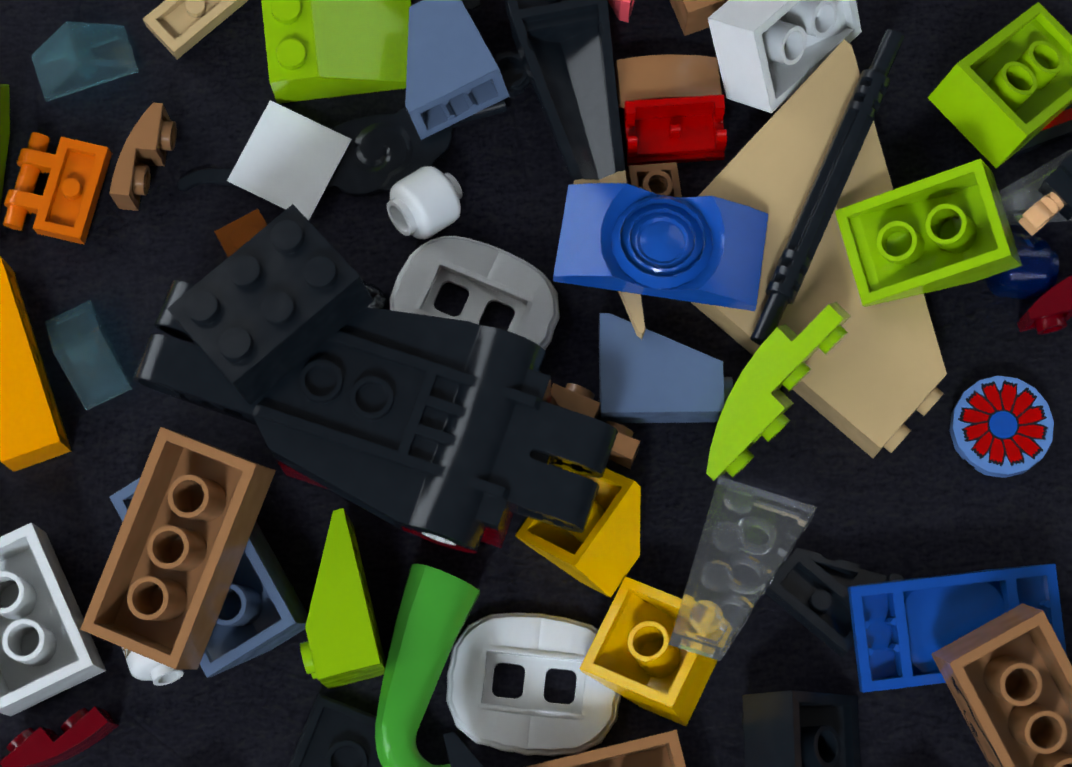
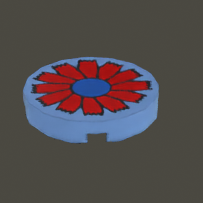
[949,376,1054,478]

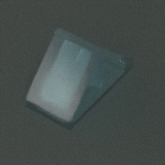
[31,21,139,102]
[45,300,132,410]

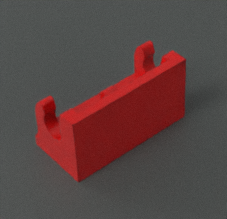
[623,94,727,166]

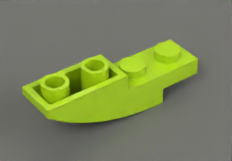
[706,302,851,481]

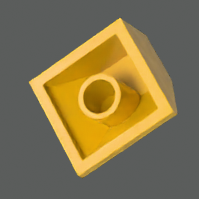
[515,468,641,598]

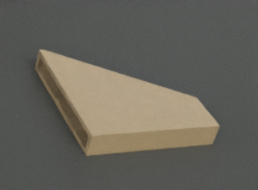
[691,39,947,458]

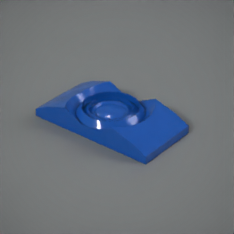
[553,183,769,311]
[848,563,1067,693]

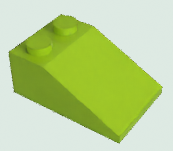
[261,0,412,104]
[928,2,1072,169]
[835,158,1022,307]
[300,508,386,689]

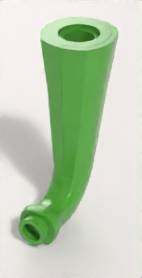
[375,564,480,767]

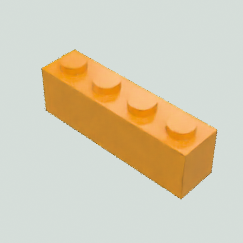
[0,256,72,472]

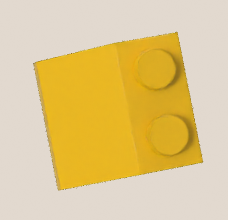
[579,576,730,726]

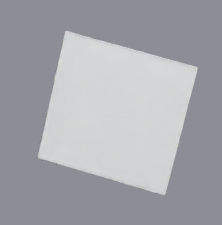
[227,100,352,221]

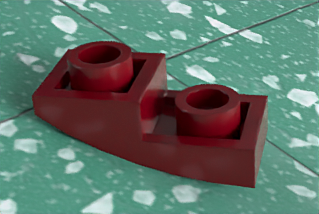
[1017,275,1072,335]
[0,706,119,767]

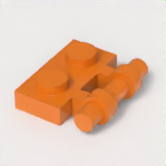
[3,132,112,245]

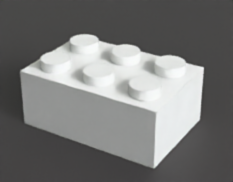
[0,523,106,716]

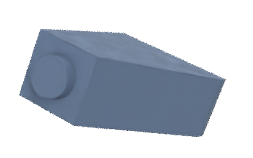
[405,0,509,140]
[598,313,733,423]

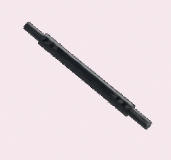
[750,29,904,345]

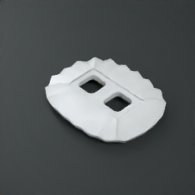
[389,236,560,350]
[446,612,621,756]

